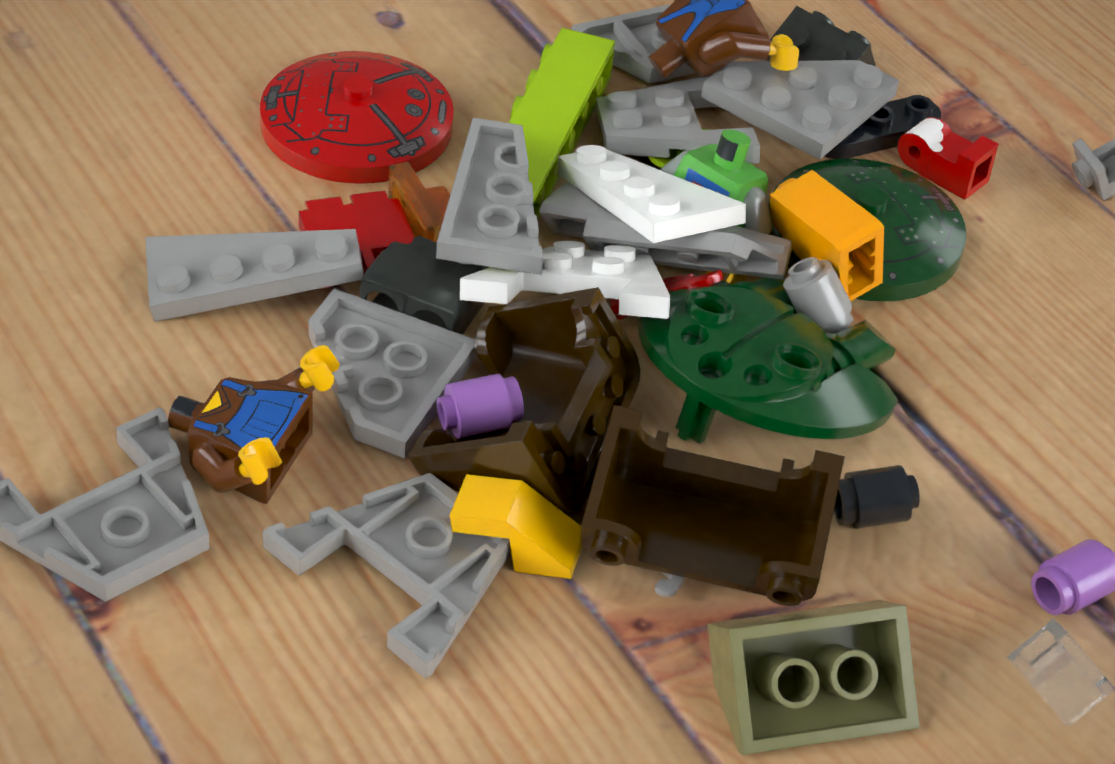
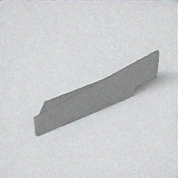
[539,183,792,280]

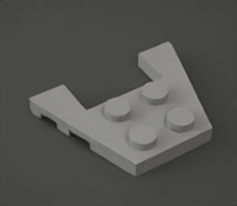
[596,75,760,164]
[0,407,209,602]
[263,473,511,679]

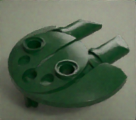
[638,277,898,444]

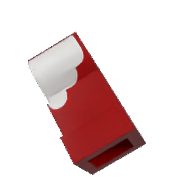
[897,117,999,200]

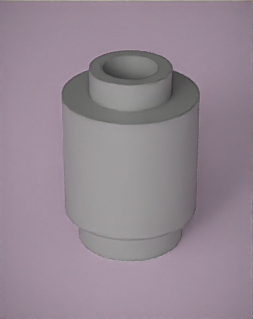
[783,257,853,334]

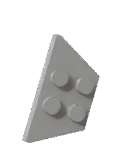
[571,4,696,84]

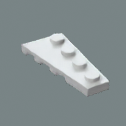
[558,145,746,243]

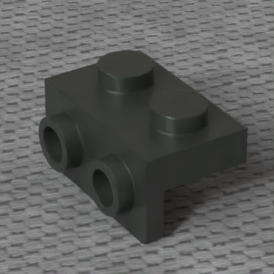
[768,6,876,66]

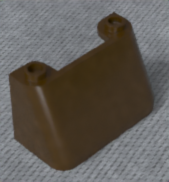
[408,287,641,514]
[580,405,845,606]

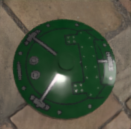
[769,158,966,301]

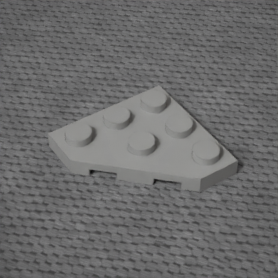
[701,60,899,160]
[309,288,477,459]

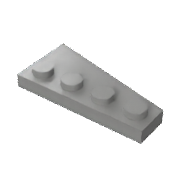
[436,118,544,275]
[145,229,364,322]

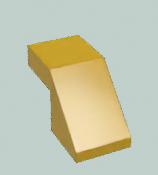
[449,474,583,579]

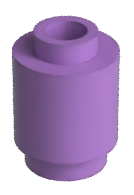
[437,373,524,439]
[1031,539,1115,615]

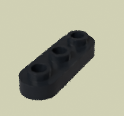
[824,95,941,159]

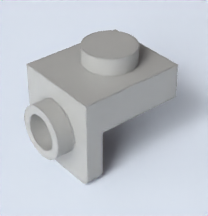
[1072,139,1115,201]

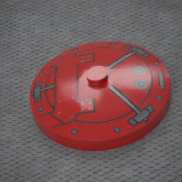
[260,51,454,184]

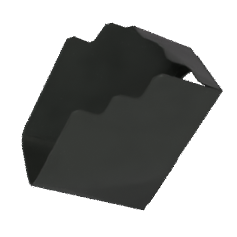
[360,236,489,335]

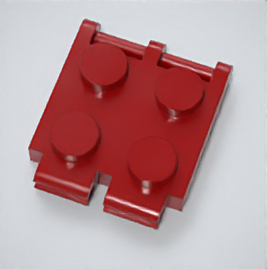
[299,190,415,289]

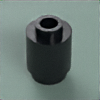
[834,465,920,529]

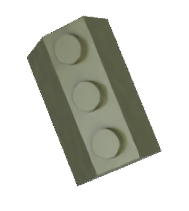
[707,600,920,755]

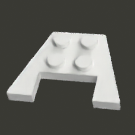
[460,241,670,319]

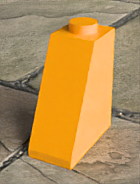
[769,170,884,301]

